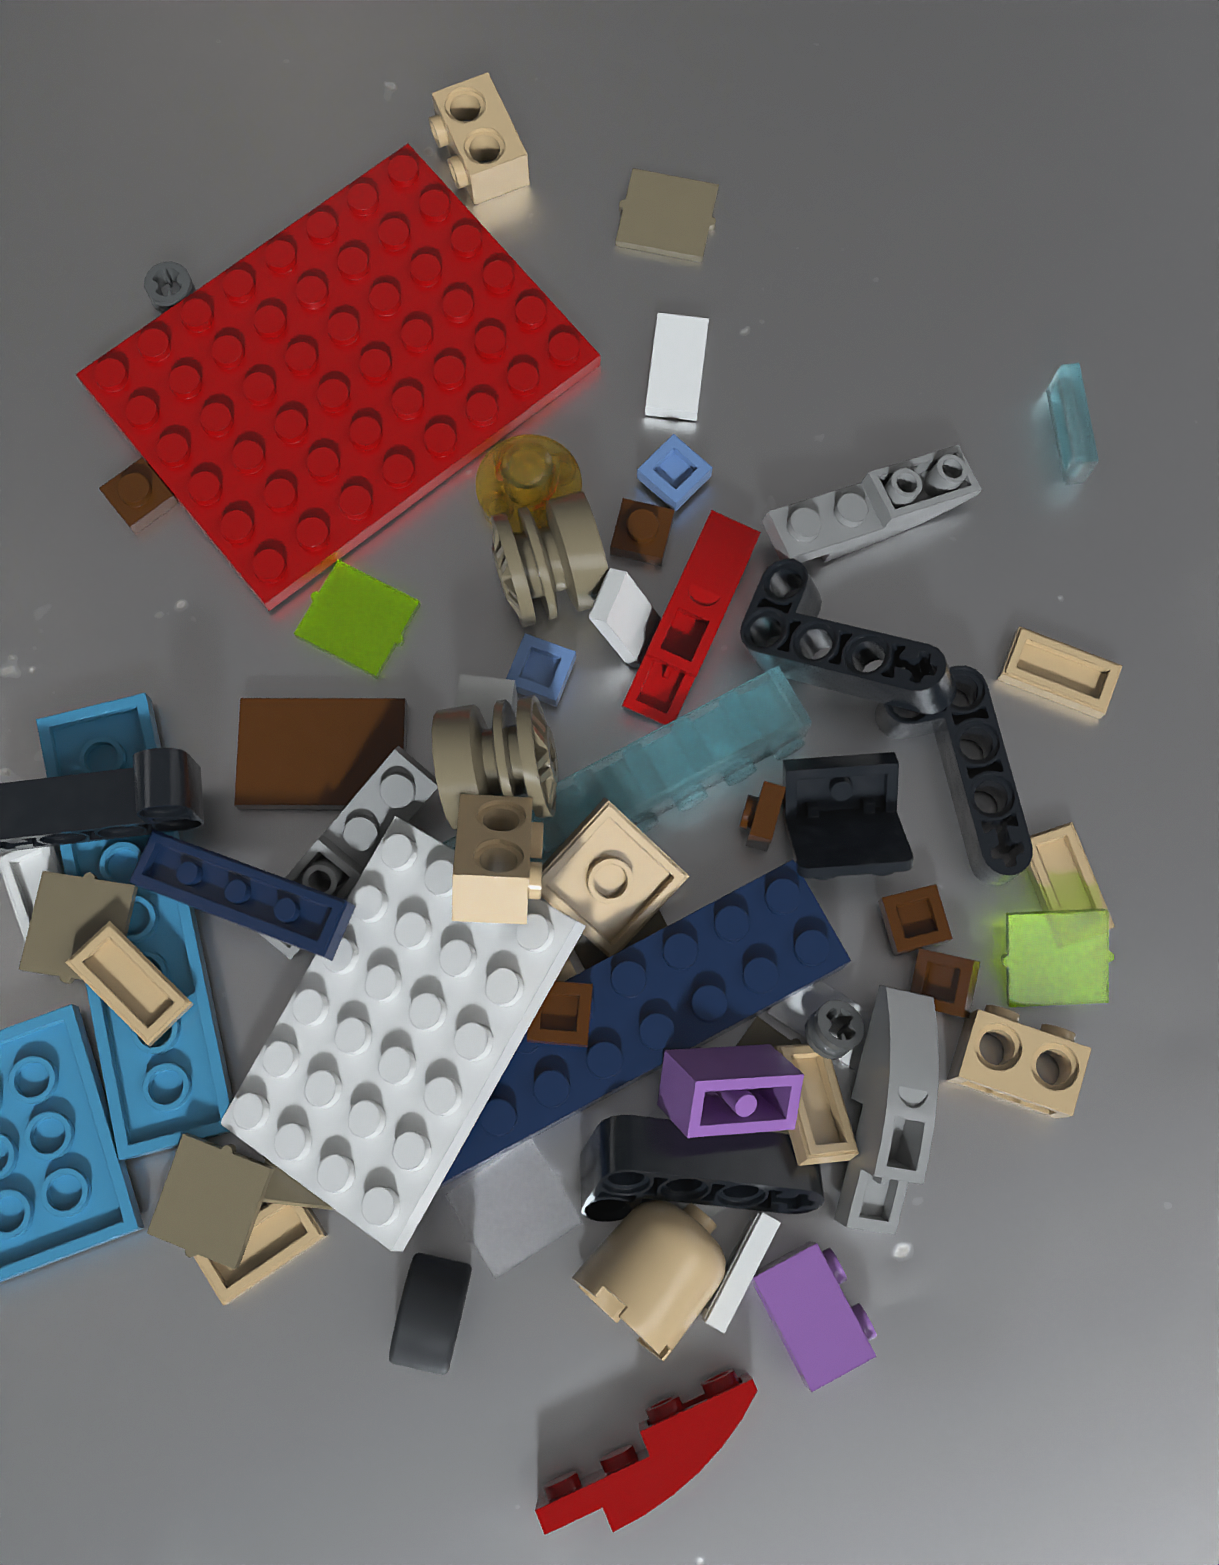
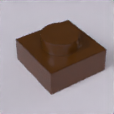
[99,457,178,535]
[610,498,675,566]
[739,781,786,852]
[878,884,953,956]
[910,948,980,1018]
[527,981,593,1047]

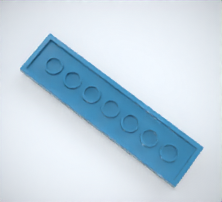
[36,693,233,1160]

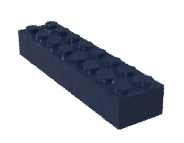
[438,859,851,1189]

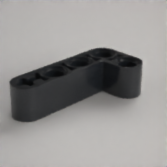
[740,559,957,714]
[875,665,1033,886]
[0,748,204,852]
[580,1115,825,1222]

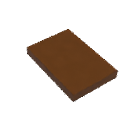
[234,698,408,810]

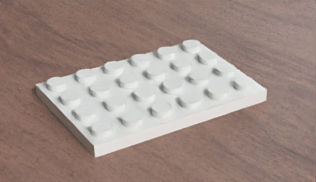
[221,816,586,1252]

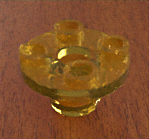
[476,434,582,535]

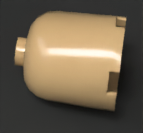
[572,1199,726,1362]

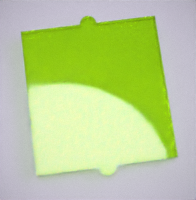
[294,560,421,679]
[1001,908,1114,1007]

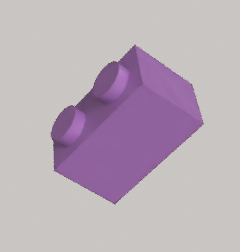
[657,1044,804,1138]
[751,1241,877,1392]

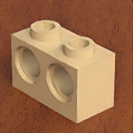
[428,72,530,205]
[452,794,544,924]
[947,1005,1092,1119]

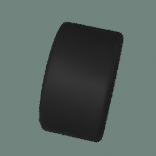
[389,1253,472,1375]

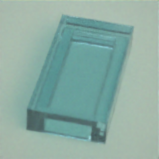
[1046,363,1099,485]

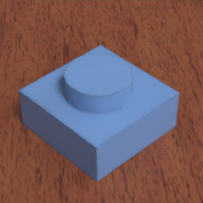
[637,434,713,512]
[506,633,576,707]

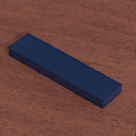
[129,829,356,961]

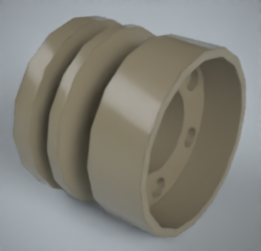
[491,491,609,628]
[431,695,559,830]

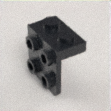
[782,752,913,880]

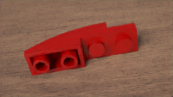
[622,510,761,729]
[535,1369,758,1535]

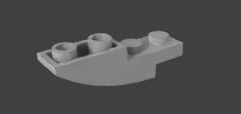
[762,444,982,563]
[257,746,438,960]
[834,985,939,1235]

